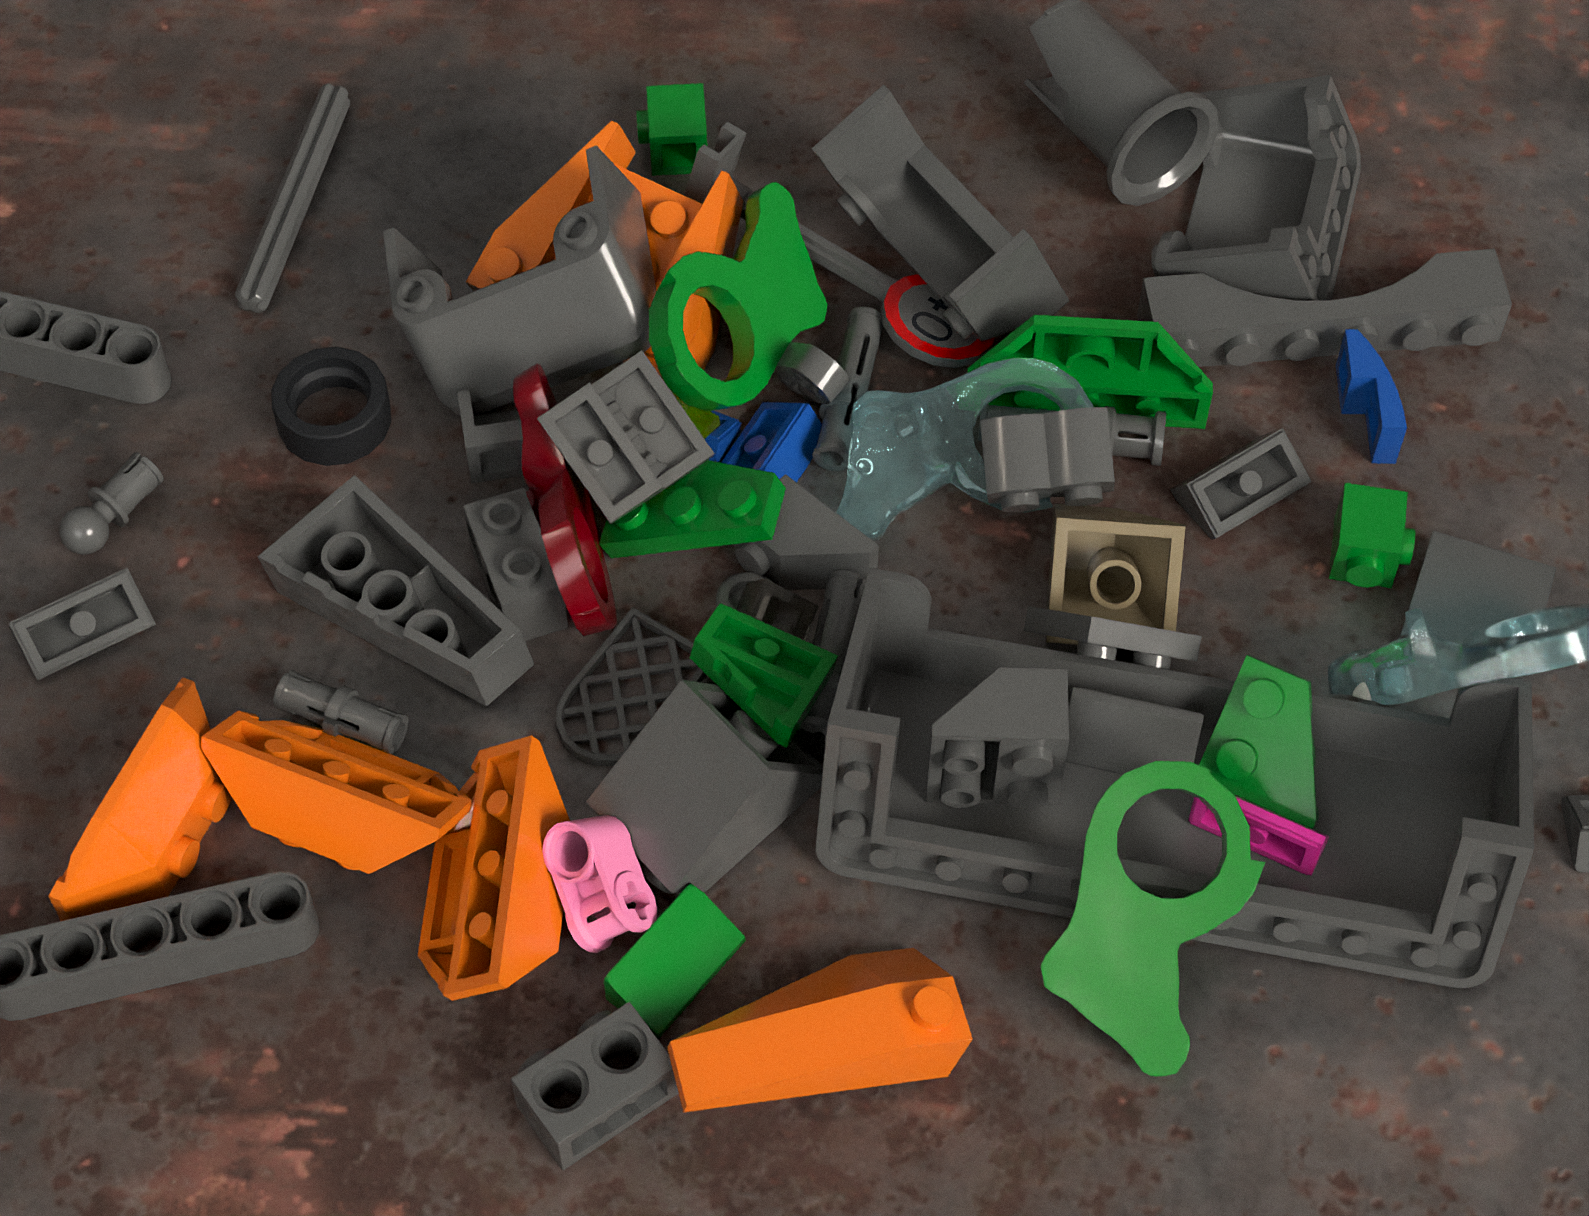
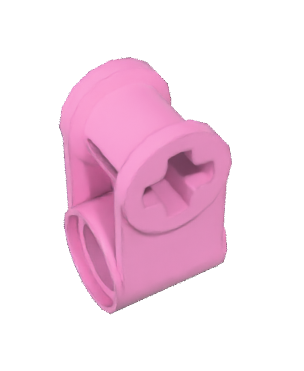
[543,815,657,953]

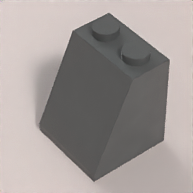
[586,680,823,894]

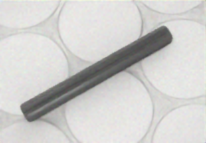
[235,83,351,313]

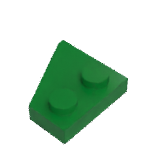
[690,603,838,748]
[1199,655,1319,829]

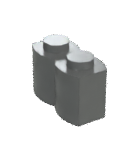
[980,407,1115,512]

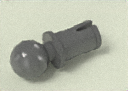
[59,452,164,555]

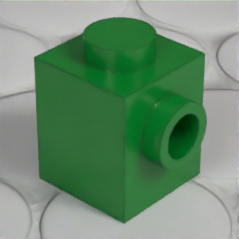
[636,83,707,176]
[1329,483,1416,588]

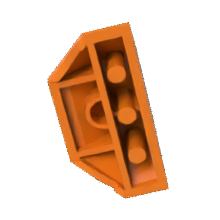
[48,677,232,921]
[201,710,472,874]
[417,735,570,1001]

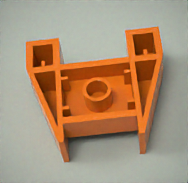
[466,120,743,397]

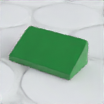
[604,883,746,1039]

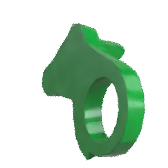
[649,182,828,412]
[1041,761,1265,1077]

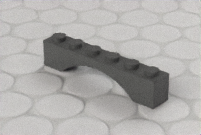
[1137,249,1512,367]

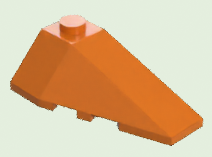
[667,948,973,1113]

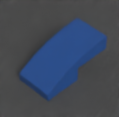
[1336,329,1407,464]

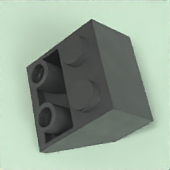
[926,667,1069,810]

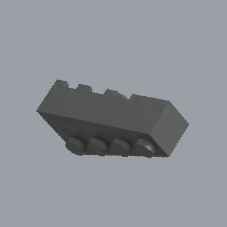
[257,475,535,706]

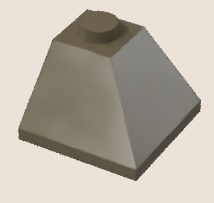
[1046,504,1186,645]

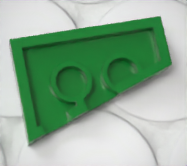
[599,460,786,559]

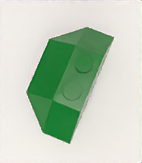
[964,315,1213,429]

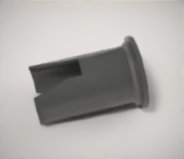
[1024,0,1219,206]

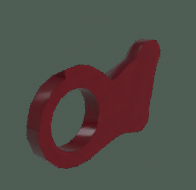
[513,363,617,636]

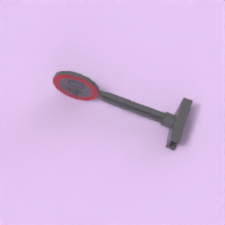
[684,121,995,368]

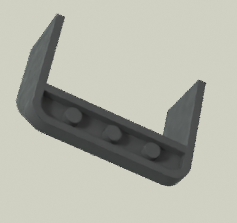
[811,84,1069,342]
[383,145,656,416]

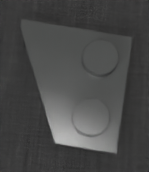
[1024,606,1202,670]

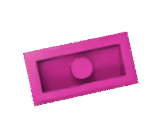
[1188,795,1329,876]

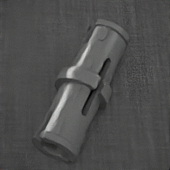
[273,670,409,754]

